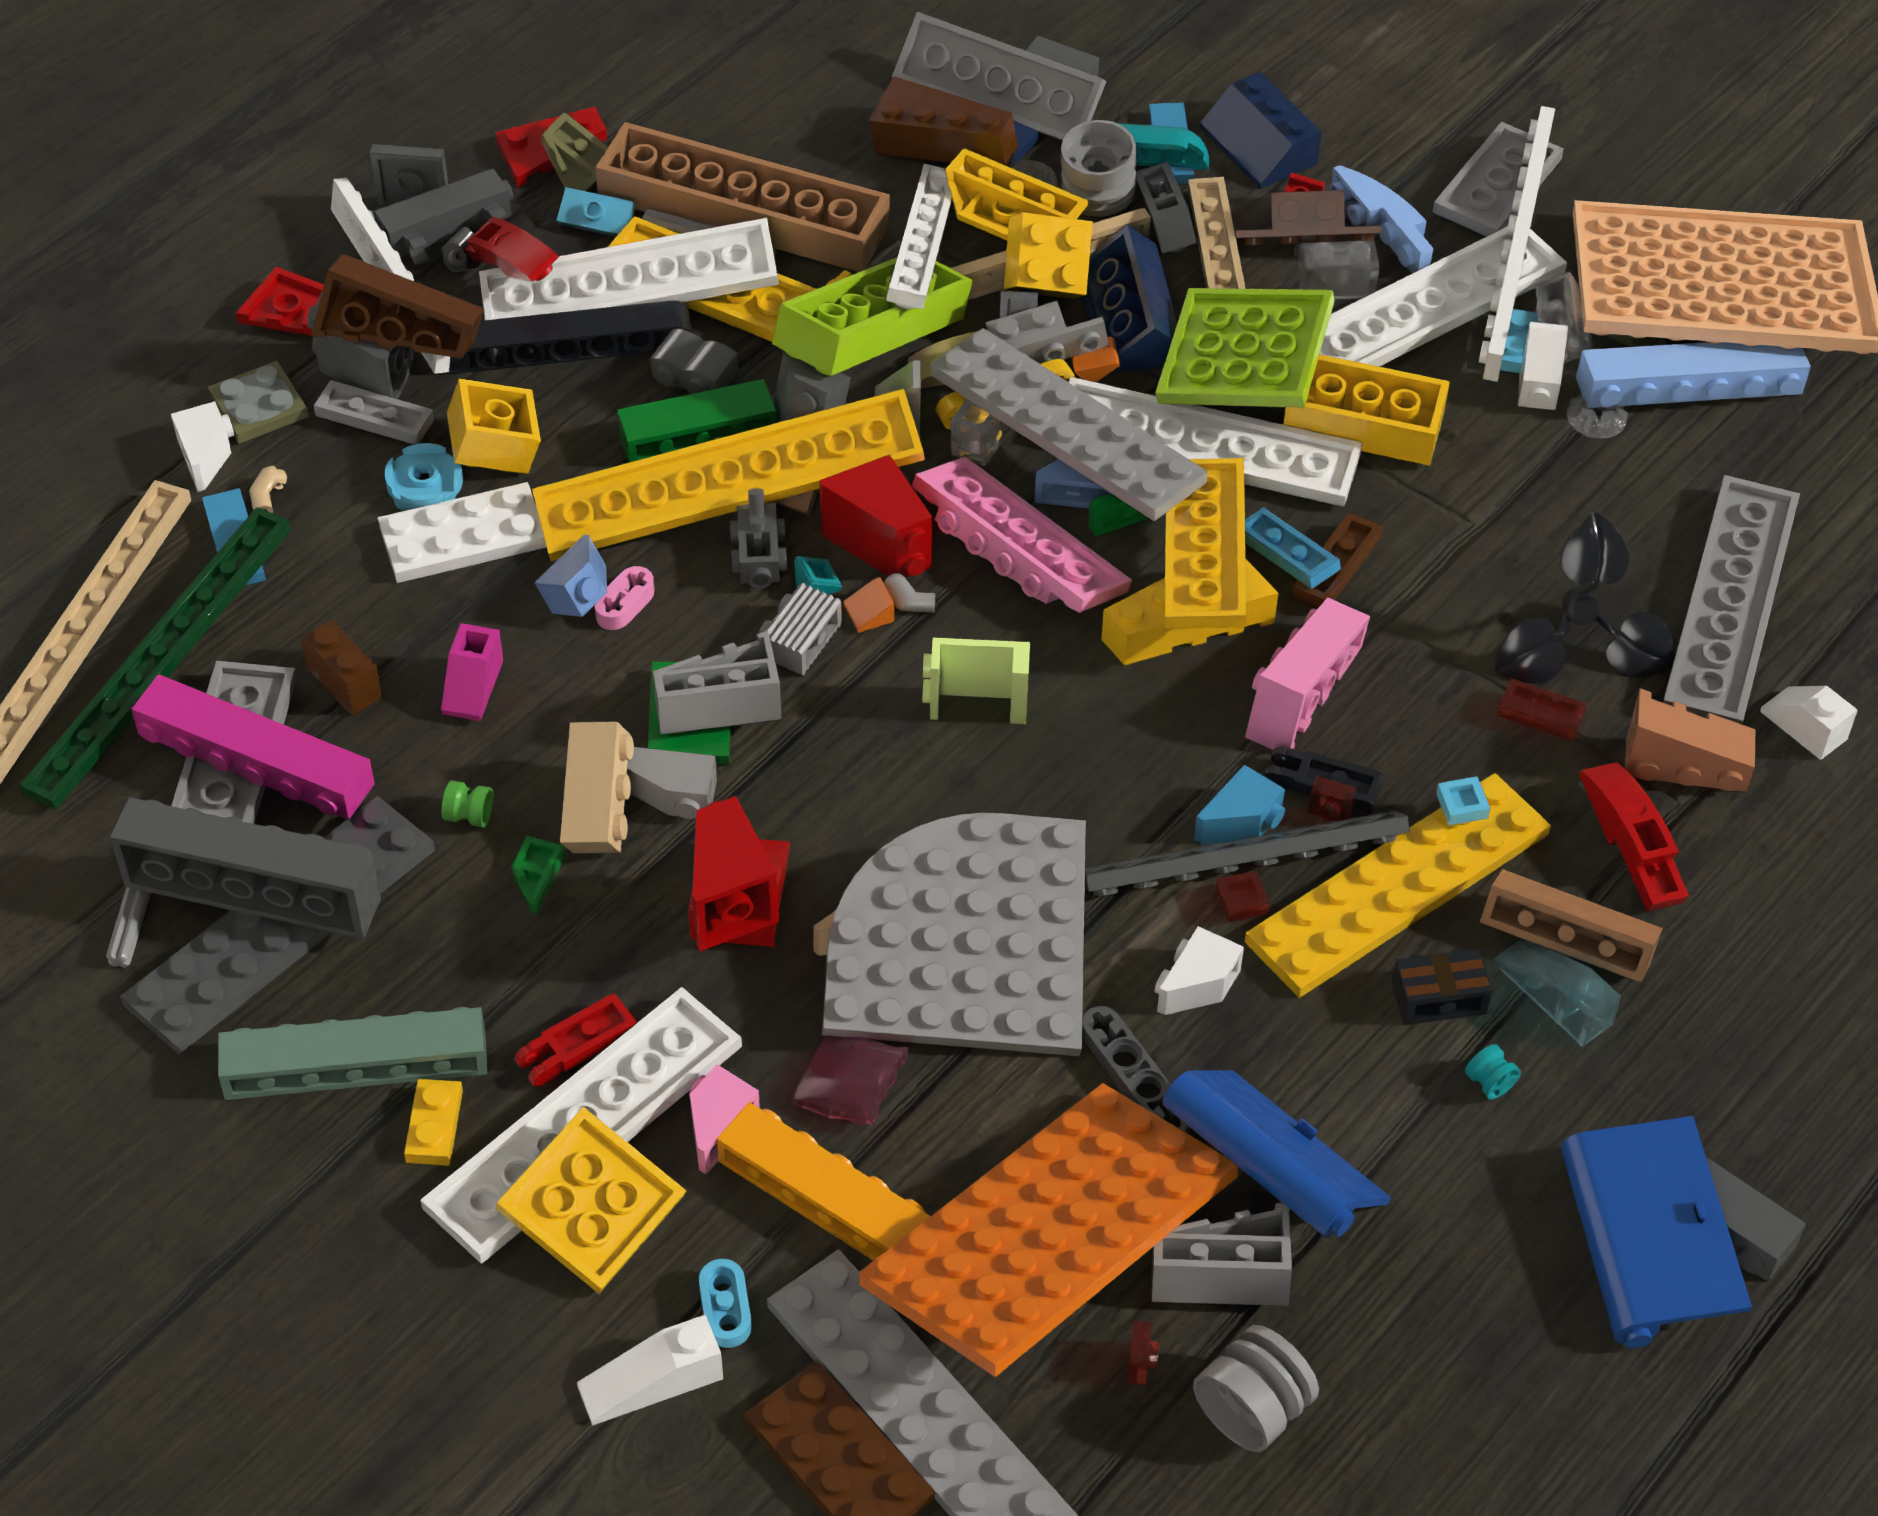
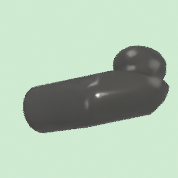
[441,227,474,273]

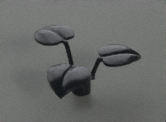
[1494,512,1675,683]

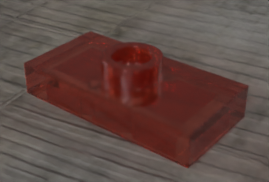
[1497,678,1588,741]

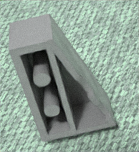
[653,630,782,734]
[1151,1202,1292,1306]

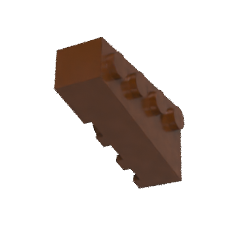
[869,76,1018,167]

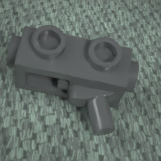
[730,488,787,589]

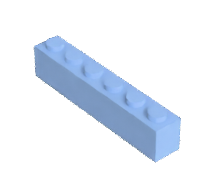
[1576,342,1811,408]

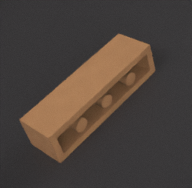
[1480,869,1663,982]

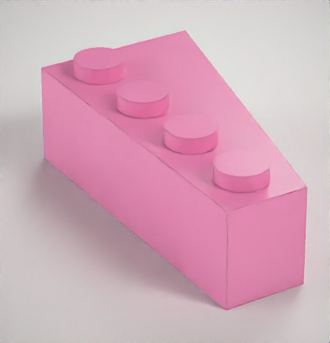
[1245,597,1370,750]

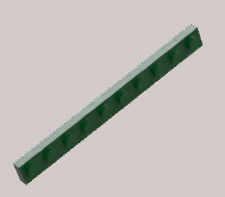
[19,507,291,810]

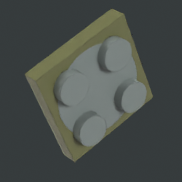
[208,361,309,444]

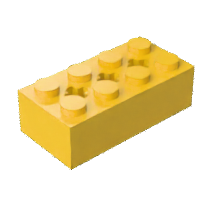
[1283,354,1450,466]

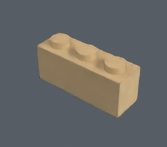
[560,722,634,853]

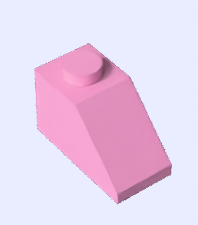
[689,1064,760,1174]

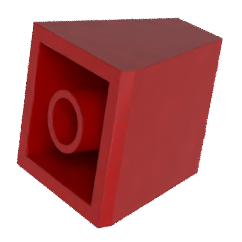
[820,454,932,578]
[693,796,779,951]

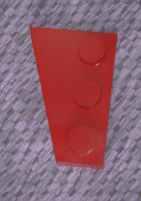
[495,107,607,188]

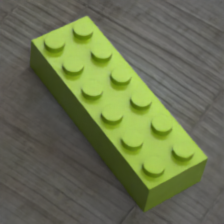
[772,257,973,376]

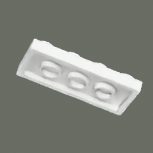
[378,482,547,583]

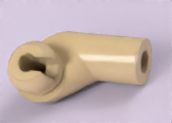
[249,466,287,513]

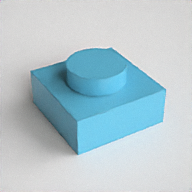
[1436,776,1490,825]

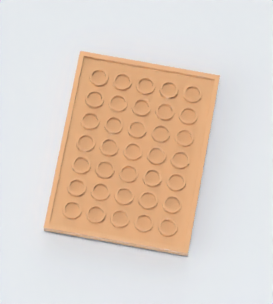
[1572,200,1878,355]

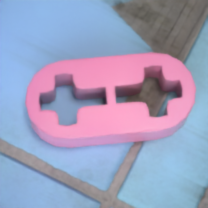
[594,566,655,630]

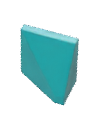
[794,556,842,595]

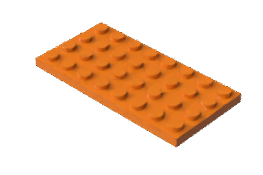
[859,1083,1238,1377]

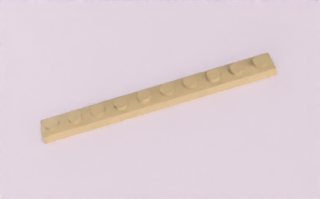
[0,480,191,784]

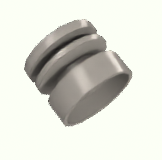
[1061,120,1136,217]
[1193,1324,1319,1453]

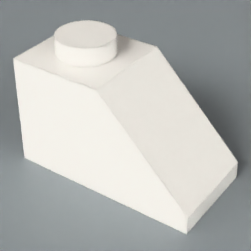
[1518,322,1568,410]
[171,401,234,492]
[1760,686,1858,760]

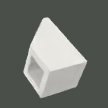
[1155,926,1244,1015]

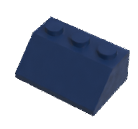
[1200,71,1322,189]

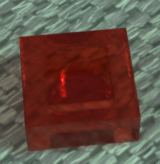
[1308,776,1356,821]
[1216,871,1270,922]
[1127,1320,1159,1385]

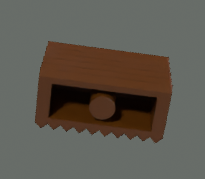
[300,621,382,715]

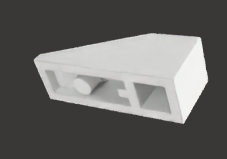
[577,1315,723,1426]

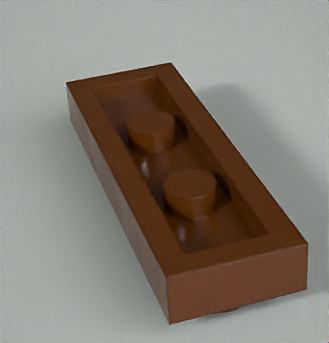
[1293,512,1383,608]

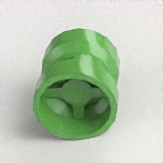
[441,780,494,828]

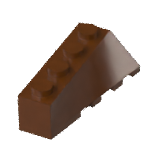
[311,254,484,358]

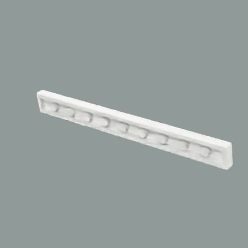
[1478,106,1555,382]

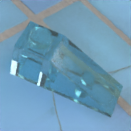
[1493,938,1621,1047]

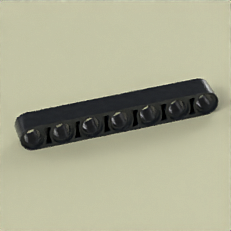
[446,301,692,374]

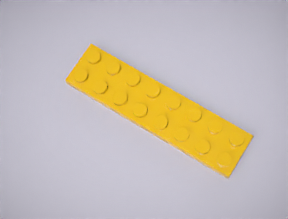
[1245,773,1551,998]

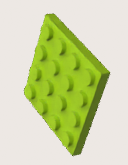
[1155,288,1335,407]

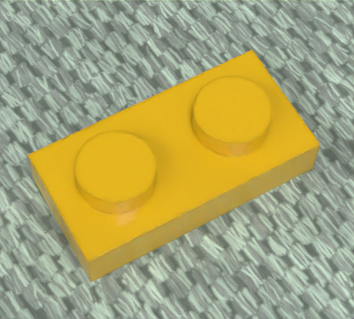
[404,1079,463,1166]

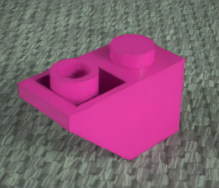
[441,623,504,721]

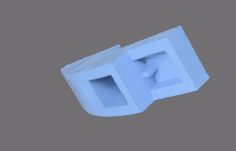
[1329,165,1433,274]

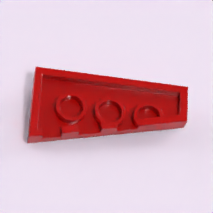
[236,267,324,336]

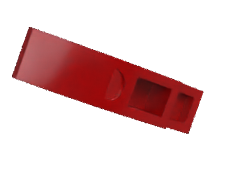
[464,217,559,282]
[1579,762,1689,911]

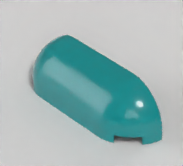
[1117,123,1209,170]

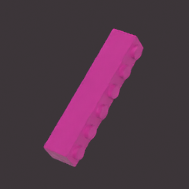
[131,674,374,820]

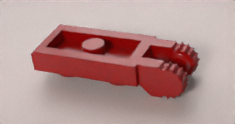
[514,993,638,1087]

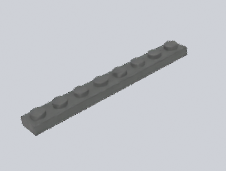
[1085,811,1410,896]

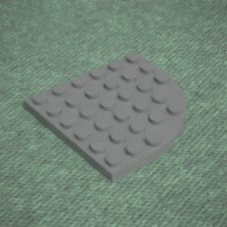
[822,813,1086,1056]

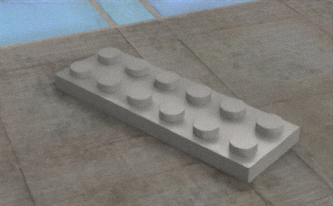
[892,12,1106,141]
[171,661,297,824]

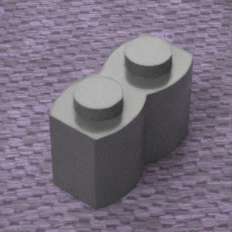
[650,329,739,394]

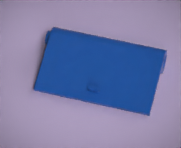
[1162,1070,1391,1238]
[1560,1116,1752,1348]

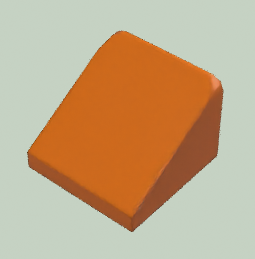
[1071,336,1120,382]
[843,577,894,633]

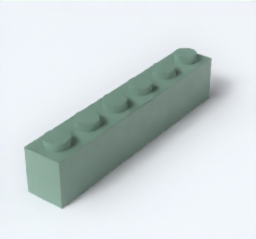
[218,1007,488,1100]

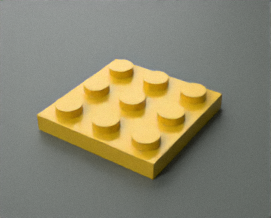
[495,1107,686,1294]

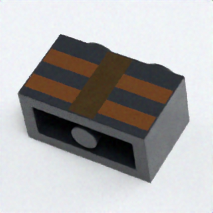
[1392,949,1492,1025]

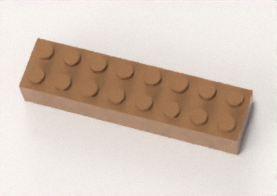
[595,122,890,272]

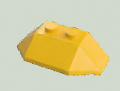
[945,148,1088,240]

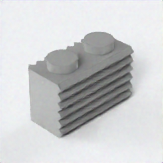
[759,583,842,675]

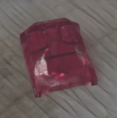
[793,1036,908,1125]

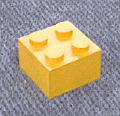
[1003,212,1093,299]
[447,379,541,474]

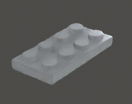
[1432,122,1564,237]

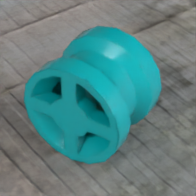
[1465,1044,1521,1100]

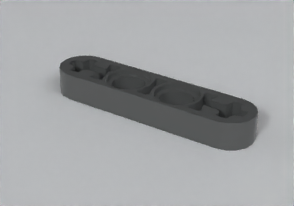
[1082,1006,1191,1135]

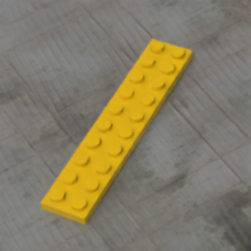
[532,389,925,561]

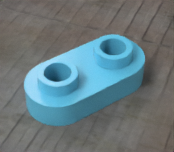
[699,1259,751,1348]

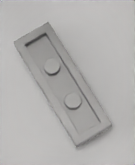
[314,380,434,444]

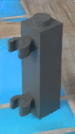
[375,168,514,265]

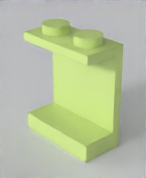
[922,638,1030,724]

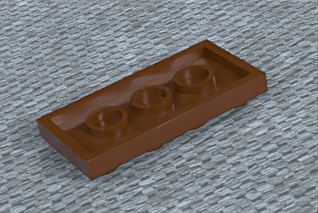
[744,1360,935,1516]

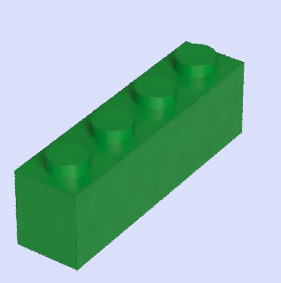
[617,379,776,463]

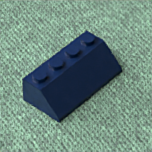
[1082,224,1177,373]

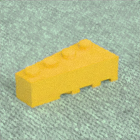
[1101,559,1278,665]

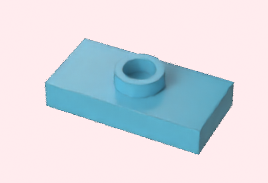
[556,187,636,237]

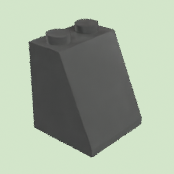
[307,292,416,399]

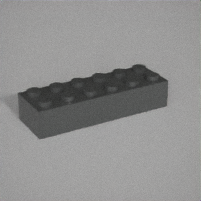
[110,797,381,939]

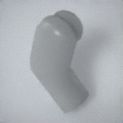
[884,573,935,613]

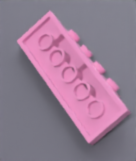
[911,456,1132,613]

